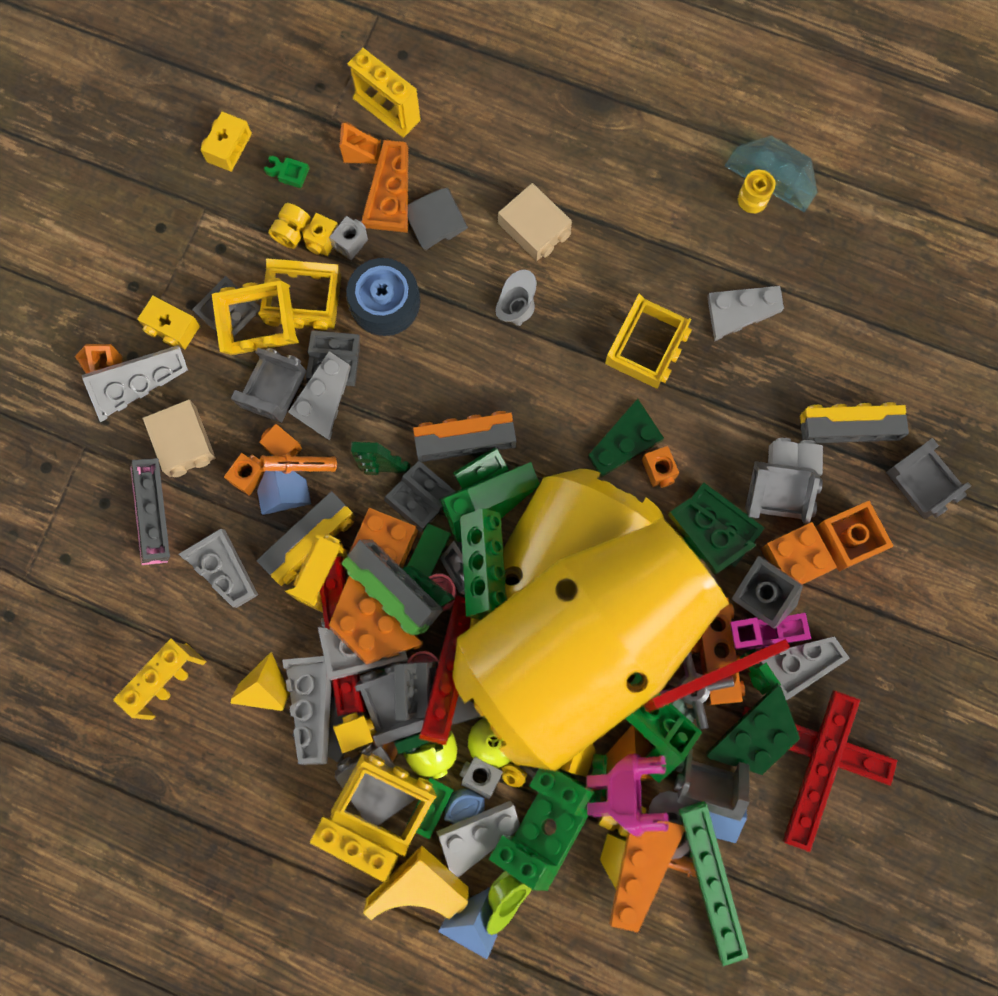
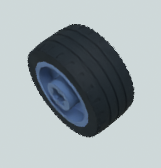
[346,258,420,336]

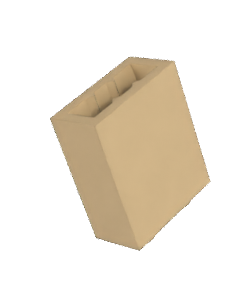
[498,183,572,261]
[143,399,216,477]

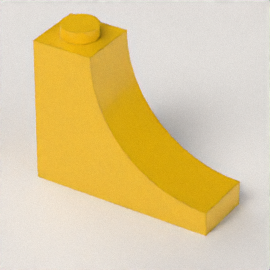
[363,846,469,920]

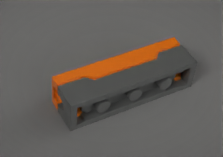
[413,411,516,462]

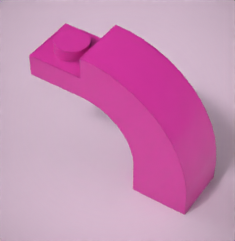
[730,613,811,650]

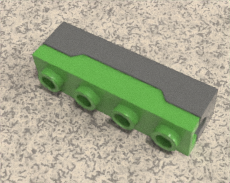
[341,540,443,635]

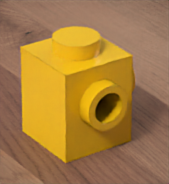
[303,213,338,256]
[333,712,376,753]

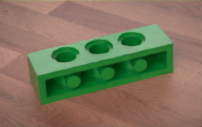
[460,508,507,620]

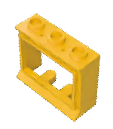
[347,48,420,138]
[259,258,341,331]
[212,278,299,355]
[605,294,692,389]
[285,534,348,613]
[113,639,207,720]
[331,753,436,856]
[310,816,401,882]

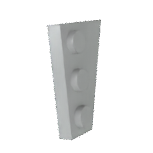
[179,529,258,608]

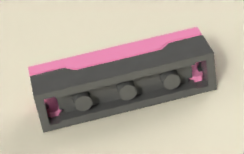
[131,458,170,565]

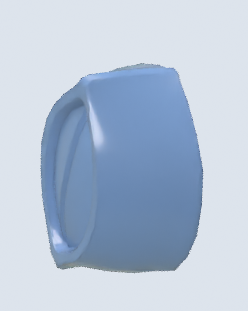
[444,788,485,825]

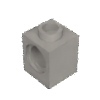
[329,216,368,260]
[459,757,503,799]

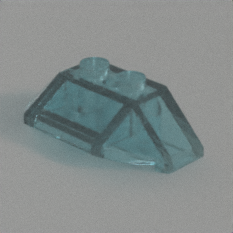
[725,136,818,212]

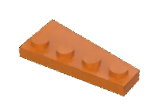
[361,140,408,233]
[609,821,684,932]

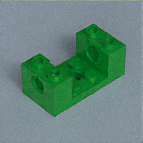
[625,672,702,783]
[489,768,600,891]

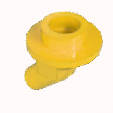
[501,763,527,787]

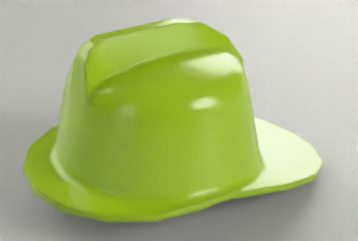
[487,871,532,935]

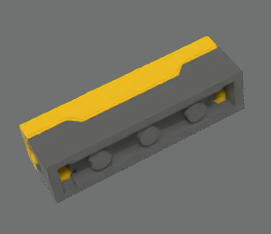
[800,402,909,443]
[256,491,355,586]

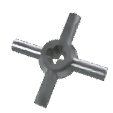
[659,651,735,729]

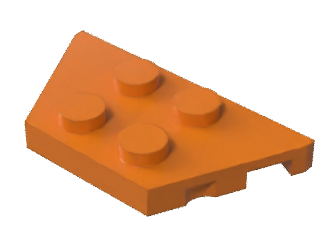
[329,576,422,665]

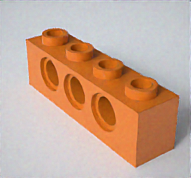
[698,597,745,706]

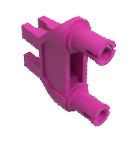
[587,753,668,836]

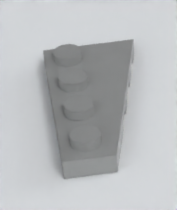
[82,345,188,422]
[282,656,332,765]

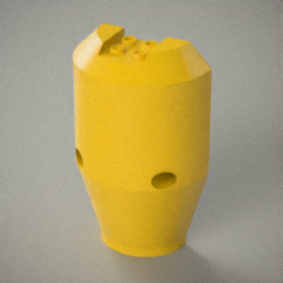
[503,469,664,600]
[453,518,728,771]

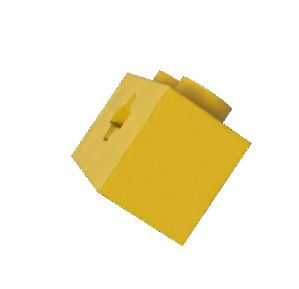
[201,112,252,172]
[137,296,200,349]

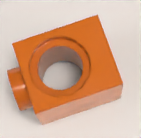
[259,424,302,464]
[642,446,679,488]
[224,453,265,496]

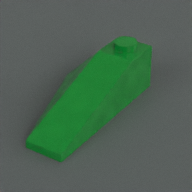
[439,462,540,542]

